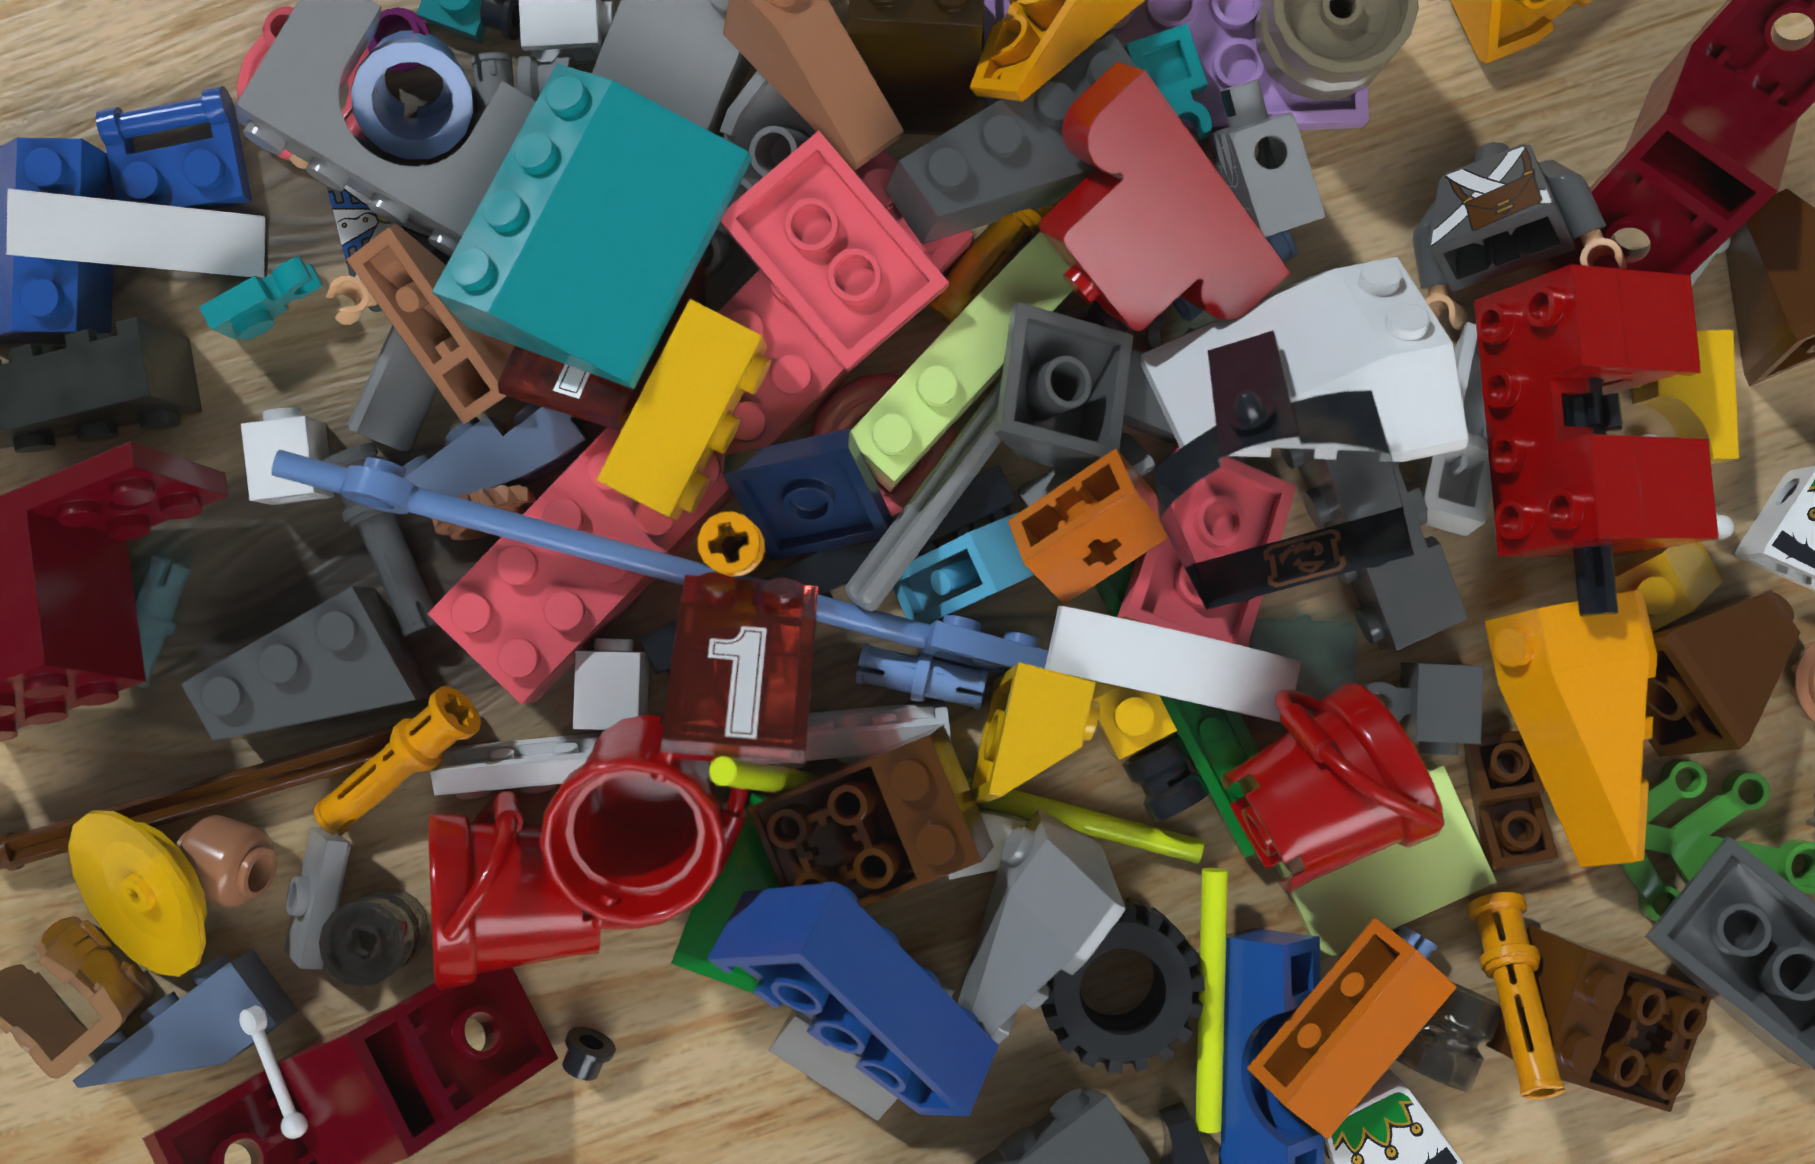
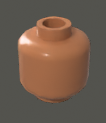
[176,815,278,908]

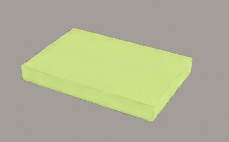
[1276,764,1497,961]

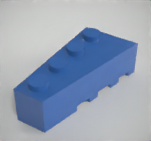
[707,882,999,1116]

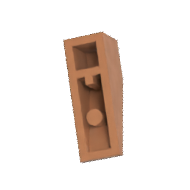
[723,0,904,171]
[346,224,546,424]

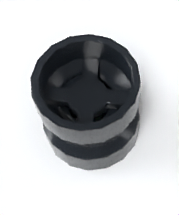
[1122,735,1209,822]

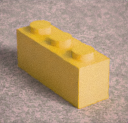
[596,299,771,521]

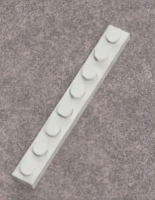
[430,701,951,799]

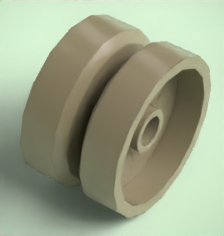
[1254,0,1419,101]

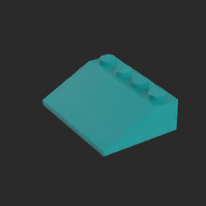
[432,63,752,389]

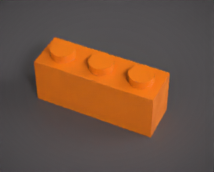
[1247,918,1457,1139]

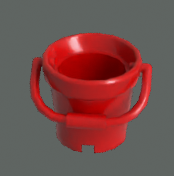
[1221,683,1444,893]
[540,714,748,930]
[428,792,601,990]

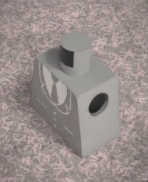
[1209,79,1325,237]

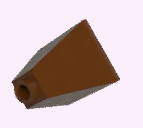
[1726,189,1815,387]
[1646,590,1801,757]

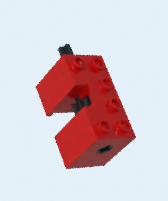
[1474,264,1719,617]

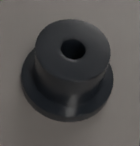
[480,0,520,41]
[562,1027,616,1081]

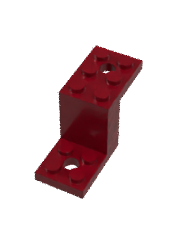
[1548,0,1815,275]
[0,441,229,742]
[142,967,559,1164]

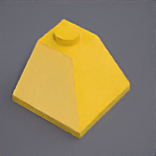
[970,662,1100,806]

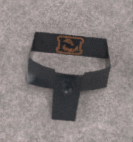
[1155,330,1414,610]

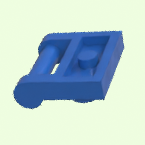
[96,86,252,210]

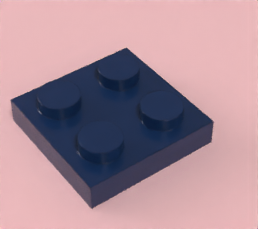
[722,428,893,561]

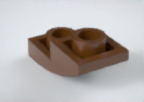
[1464,730,1558,873]

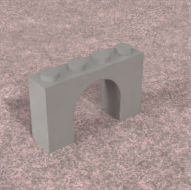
[236,0,536,257]

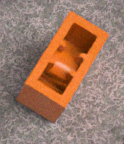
[1007,448,1168,605]

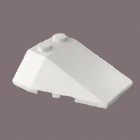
[1140,257,1469,462]

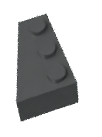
[181,586,434,741]

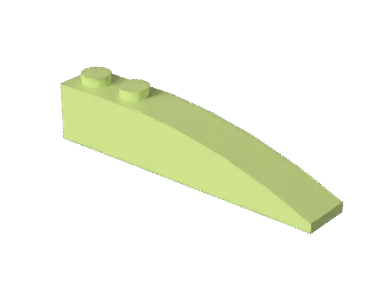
[851,231,1075,493]

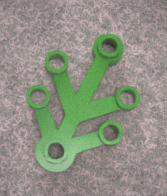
[1620,759,1815,922]

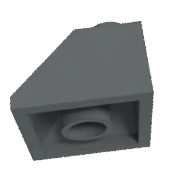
[994,302,1134,473]

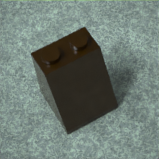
[848,0,984,136]

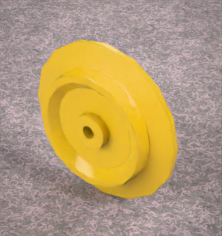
[68,810,207,977]

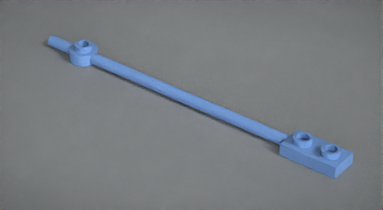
[271,449,1049,676]

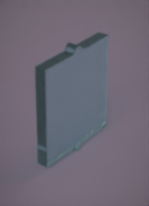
[1248,614,1358,730]

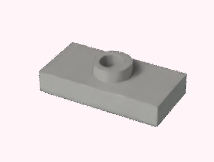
[284,827,351,970]

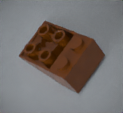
[748,725,994,908]
[1485,925,1712,1112]

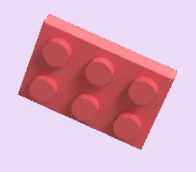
[720,130,949,372]
[1118,442,1297,647]

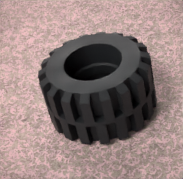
[1040,897,1205,1073]

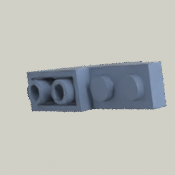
[403,371,631,497]

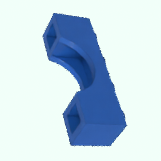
[1218,928,1324,1164]

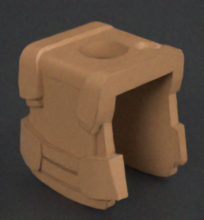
[0,916,154,1079]

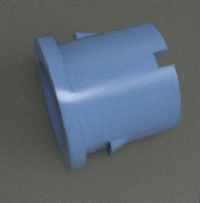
[351,31,473,159]

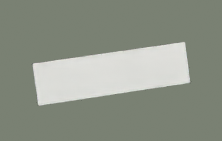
[6,189,265,278]

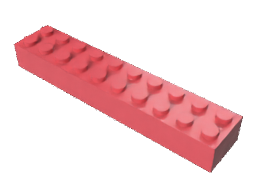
[427,150,973,704]

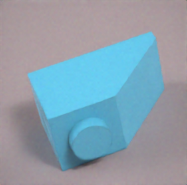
[893,512,1034,624]

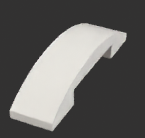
[1045,606,1302,723]

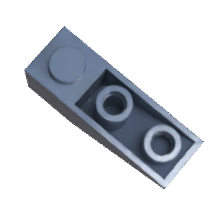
[72,950,298,1088]

